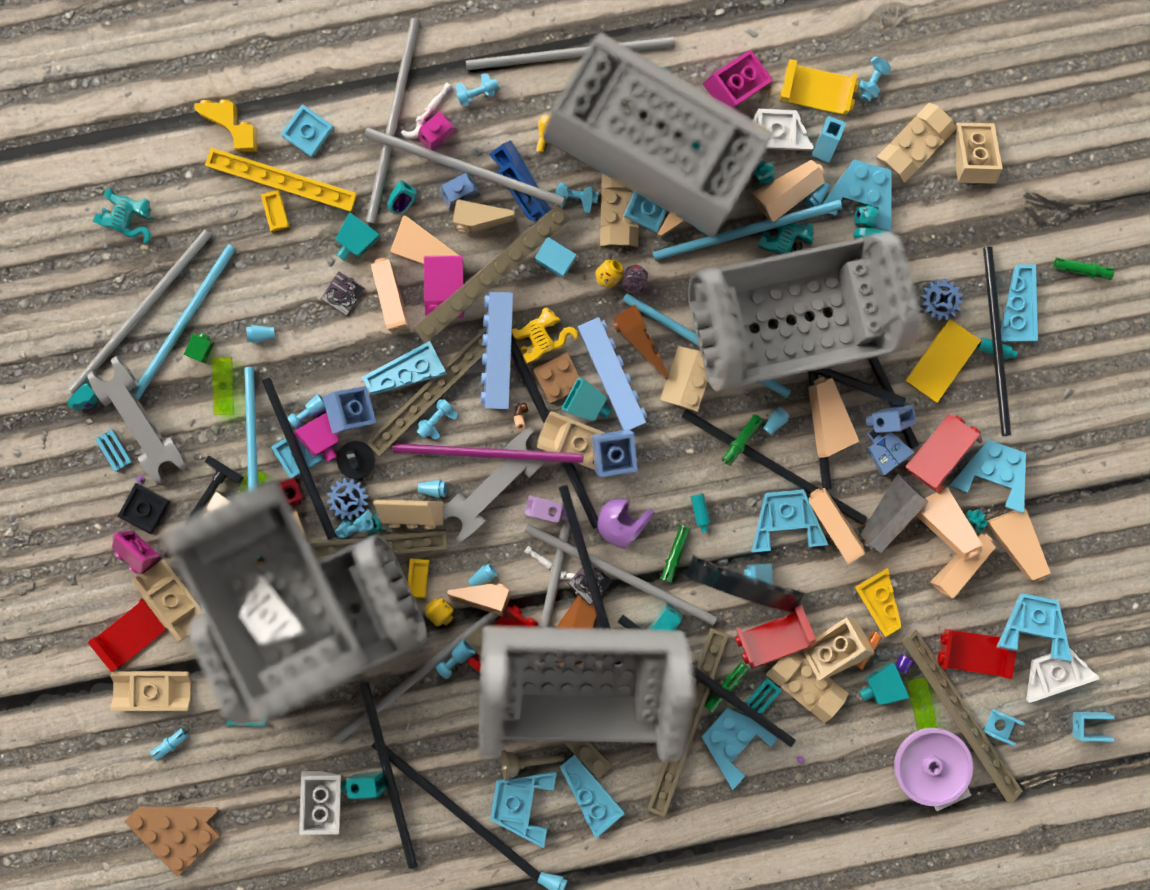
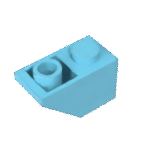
[811,116,846,163]
[744,563,773,584]

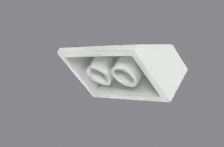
[299,771,341,835]

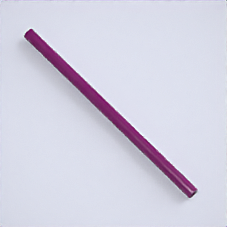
[393,443,584,463]

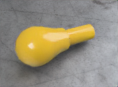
[536,115,550,153]

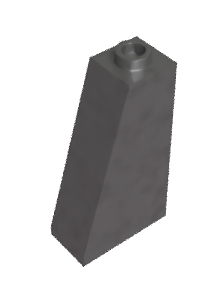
[860,474,928,553]

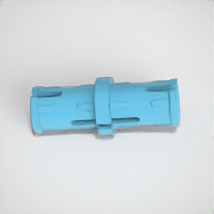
[150,728,189,761]

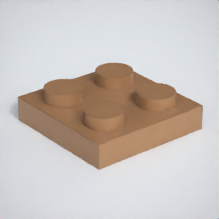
[533,353,579,404]

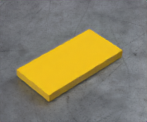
[905,319,981,403]

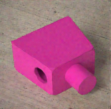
[418,112,458,150]
[294,413,339,462]

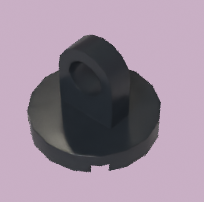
[336,441,375,479]

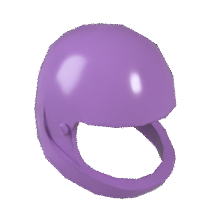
[597,498,655,549]

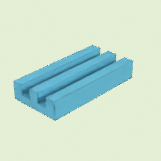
[95,429,133,472]

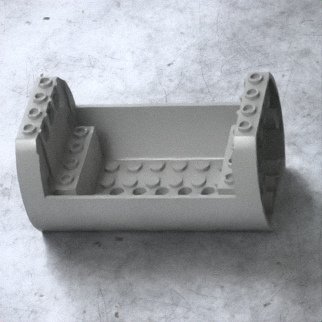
[544,33,774,238]
[688,232,920,391]
[161,481,369,723]
[190,534,427,725]
[479,626,692,761]

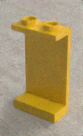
[779,59,859,116]

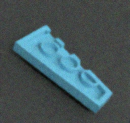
[1001,264,1038,342]
[362,341,447,395]
[560,754,625,839]

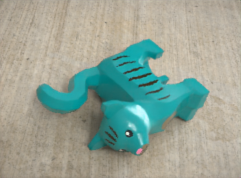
[92,188,153,244]
[758,222,814,255]

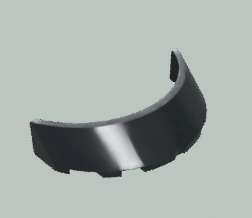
[686,555,804,612]

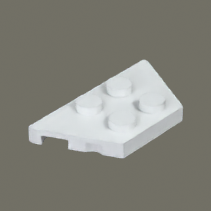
[753,109,813,151]
[240,575,305,645]
[1026,648,1099,703]

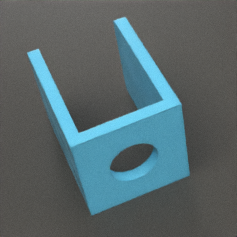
[535,237,576,279]
[984,708,1025,746]
[1073,712,1115,741]

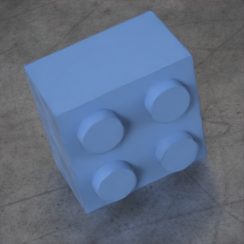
[323,386,376,434]
[591,430,638,477]

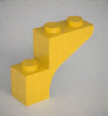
[195,100,257,152]

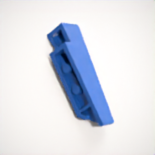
[489,140,551,221]

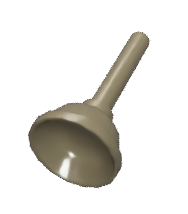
[501,750,565,781]

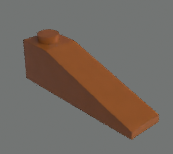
[612,304,669,378]
[556,589,602,664]

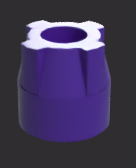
[895,654,914,674]

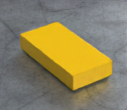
[261,190,290,232]
[408,558,430,598]

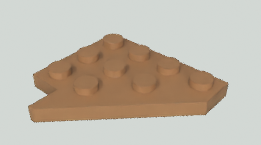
[124,806,221,877]

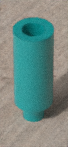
[977,337,1018,360]
[690,493,710,533]

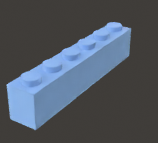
[480,291,513,409]
[578,317,648,430]

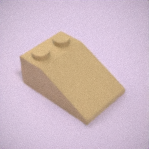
[956,123,1003,183]
[452,200,516,234]
[803,617,875,681]

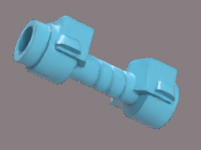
[859,57,891,102]
[456,73,500,106]
[556,183,599,213]
[417,399,458,440]
[335,510,373,539]

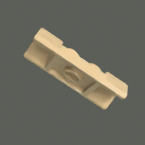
[876,103,956,184]
[600,173,639,247]
[537,411,605,470]
[131,559,202,642]
[765,652,849,723]
[110,671,192,711]

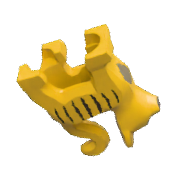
[511,307,579,363]

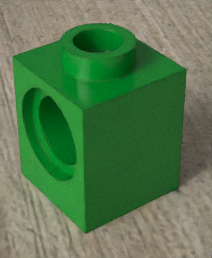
[183,333,214,364]

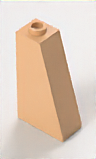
[752,160,825,222]
[390,216,465,269]
[371,258,410,333]
[808,377,859,458]
[916,487,982,560]
[809,488,865,564]
[987,508,1051,582]
[930,533,996,599]

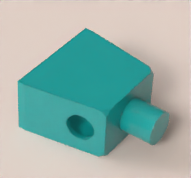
[335,212,381,261]
[561,377,611,421]
[648,603,682,630]
[859,661,909,705]
[340,771,387,799]

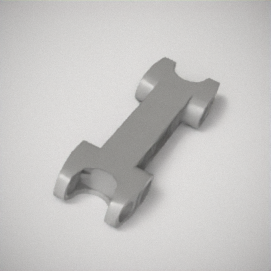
[87,356,189,486]
[443,427,548,543]

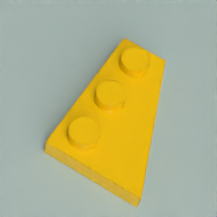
[854,567,902,637]

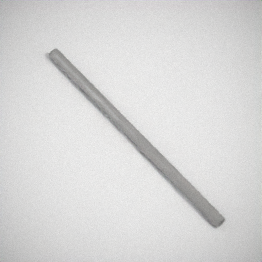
[366,18,420,224]
[466,37,675,70]
[364,128,565,207]
[68,229,212,394]
[536,520,571,663]
[524,523,717,625]
[333,612,500,744]

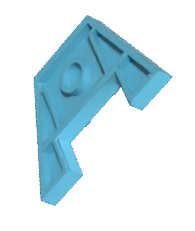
[821,159,891,231]
[949,440,1026,514]
[751,489,828,552]
[997,593,1072,662]
[702,708,778,790]
[490,771,557,848]

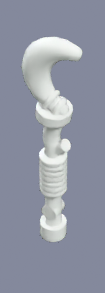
[401,83,452,139]
[524,546,583,594]

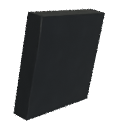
[117,483,170,535]

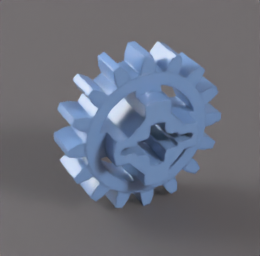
[920,279,963,321]
[327,478,369,520]

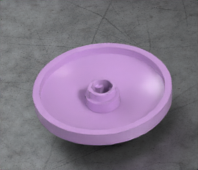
[894,728,973,806]

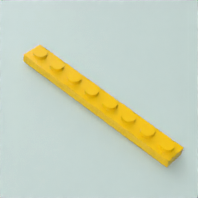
[205,148,357,213]

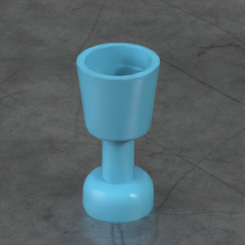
[287,394,326,430]
[436,639,475,679]

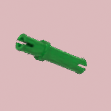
[1053,257,1114,280]
[721,414,763,466]
[660,525,691,583]
[704,661,750,713]

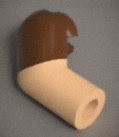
[514,402,529,431]

